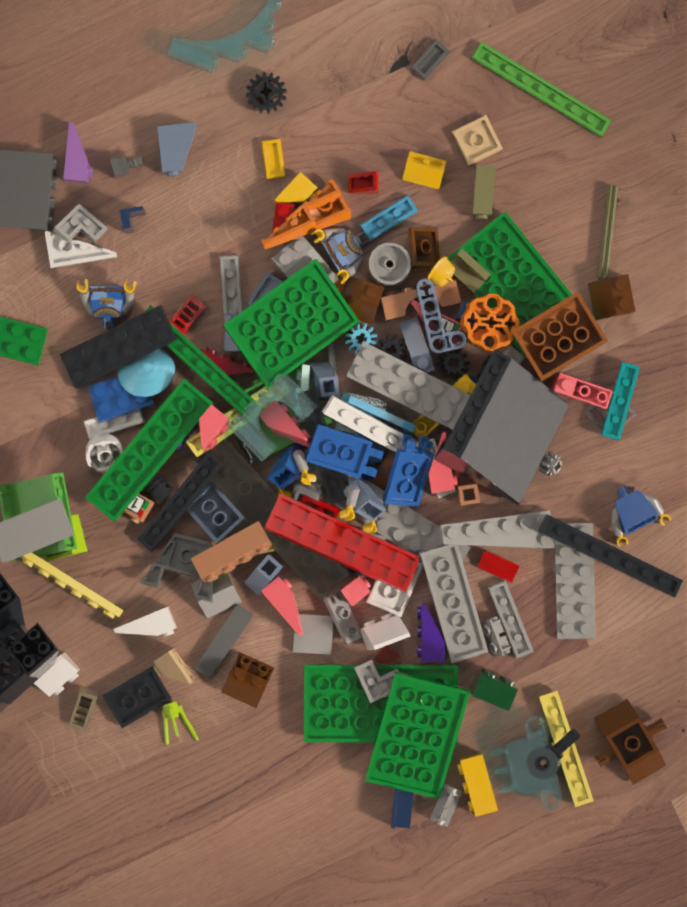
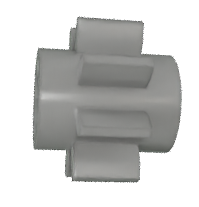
[539,451,562,476]

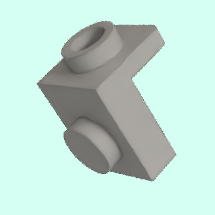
[293,481,325,501]

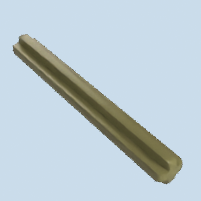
[597,185,618,279]

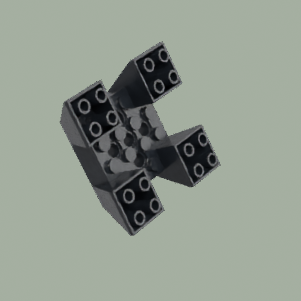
[0,573,59,713]

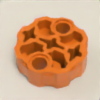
[460,294,519,351]

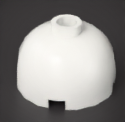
[85,433,124,472]

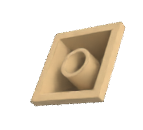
[153,648,195,684]

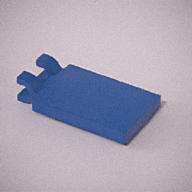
[305,423,384,478]
[382,434,434,507]

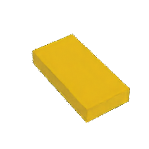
[261,139,286,180]

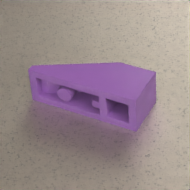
[63,122,93,184]

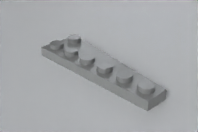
[439,511,555,549]

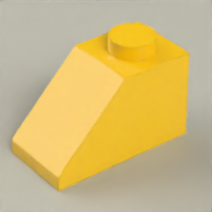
[275,172,318,204]

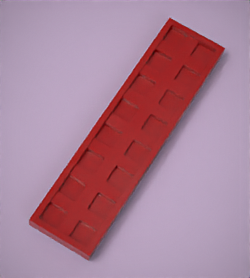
[264,493,421,593]

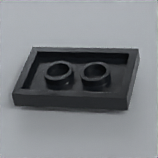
[102,666,172,728]

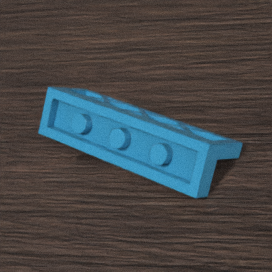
[341,395,416,434]

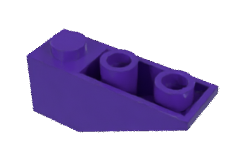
[417,603,445,662]

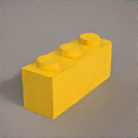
[457,753,498,817]

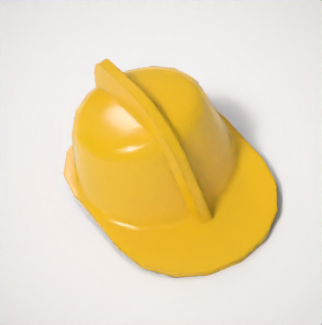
[427,257,455,287]

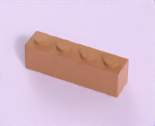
[191,521,272,582]

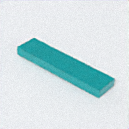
[601,362,640,441]

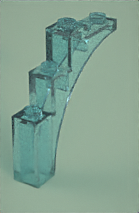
[167,0,282,73]

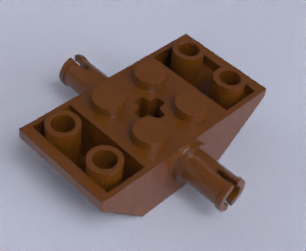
[594,699,667,785]

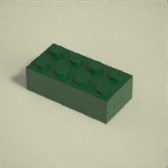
[469,668,518,711]

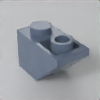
[308,361,340,401]
[244,554,284,596]

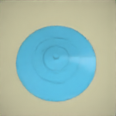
[118,349,175,397]

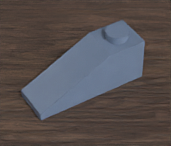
[399,317,435,374]

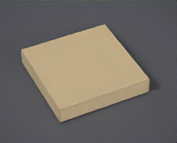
[452,115,503,167]

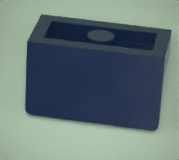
[120,206,146,234]
[391,788,414,829]

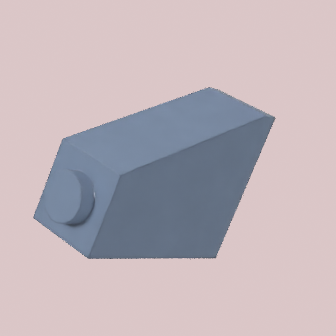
[157,122,197,177]

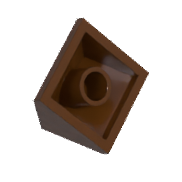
[408,227,440,269]

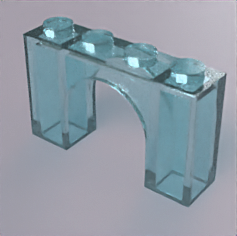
[229,373,319,462]

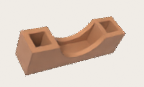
[381,280,461,321]

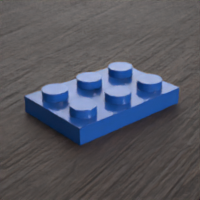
[88,377,154,423]

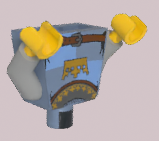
[311,228,369,284]
[339,476,386,534]

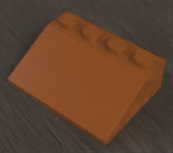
[511,292,608,382]

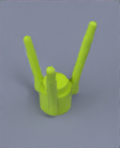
[161,701,199,745]

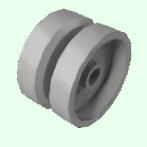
[369,243,411,287]

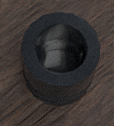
[143,473,175,505]

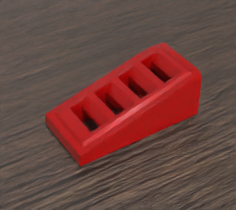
[169,295,206,335]

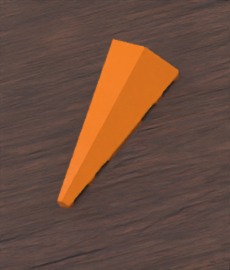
[261,179,351,249]

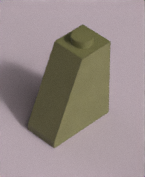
[472,165,496,220]

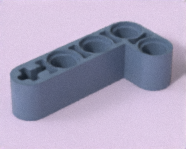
[416,279,466,354]

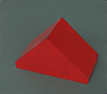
[348,171,379,194]

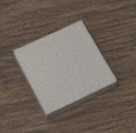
[293,614,333,655]

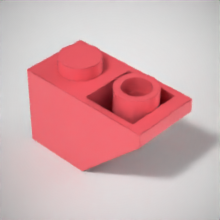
[199,404,230,452]

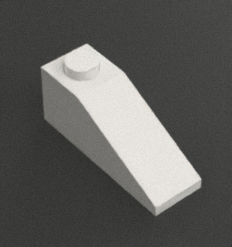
[114,606,177,637]

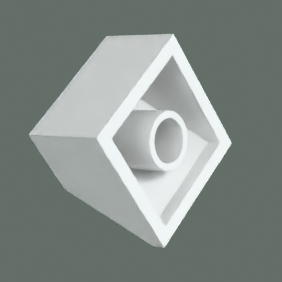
[360,613,410,650]
[34,653,80,697]

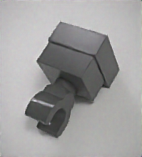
[110,156,143,179]

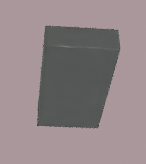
[410,39,450,81]

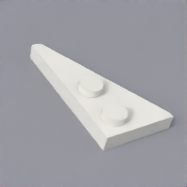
[45,231,117,268]

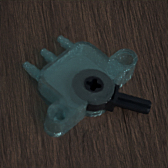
[490,714,580,810]

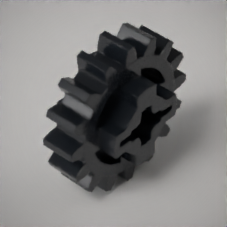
[246,72,287,114]

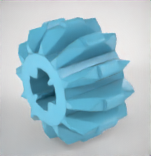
[345,323,377,355]

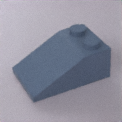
[187,481,252,544]

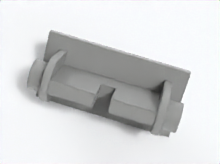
[481,616,511,657]
[430,784,462,827]

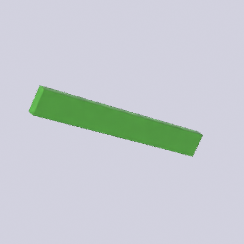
[471,41,612,138]

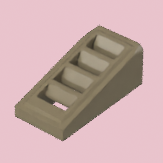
[68,686,99,731]

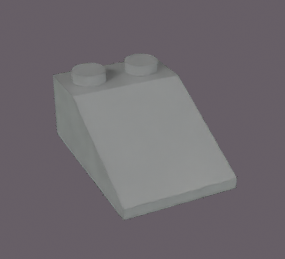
[272,236,339,283]

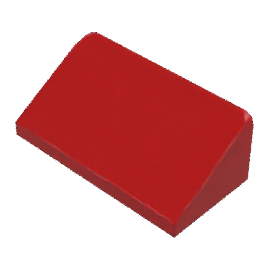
[477,550,520,583]

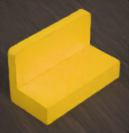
[402,151,446,189]

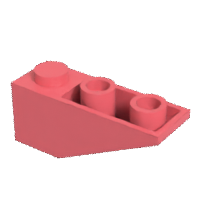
[549,373,613,409]
[259,400,311,447]
[428,432,458,494]

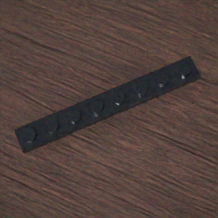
[537,514,683,598]

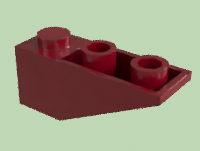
[193,347,255,376]

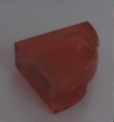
[374,645,401,663]

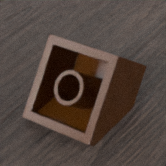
[588,274,636,321]

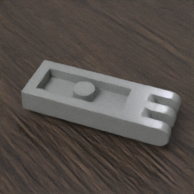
[324,590,362,645]

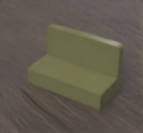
[451,249,491,293]

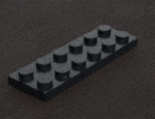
[60,305,177,389]

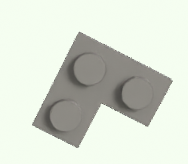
[53,204,108,244]
[354,659,399,703]

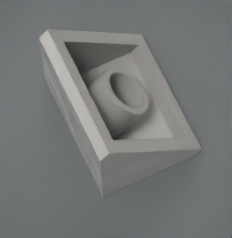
[191,572,242,618]

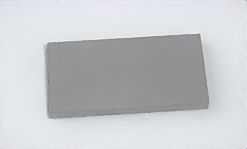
[0,499,74,563]

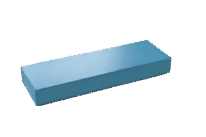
[360,195,418,242]

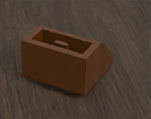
[221,652,274,708]

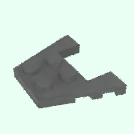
[140,533,213,603]

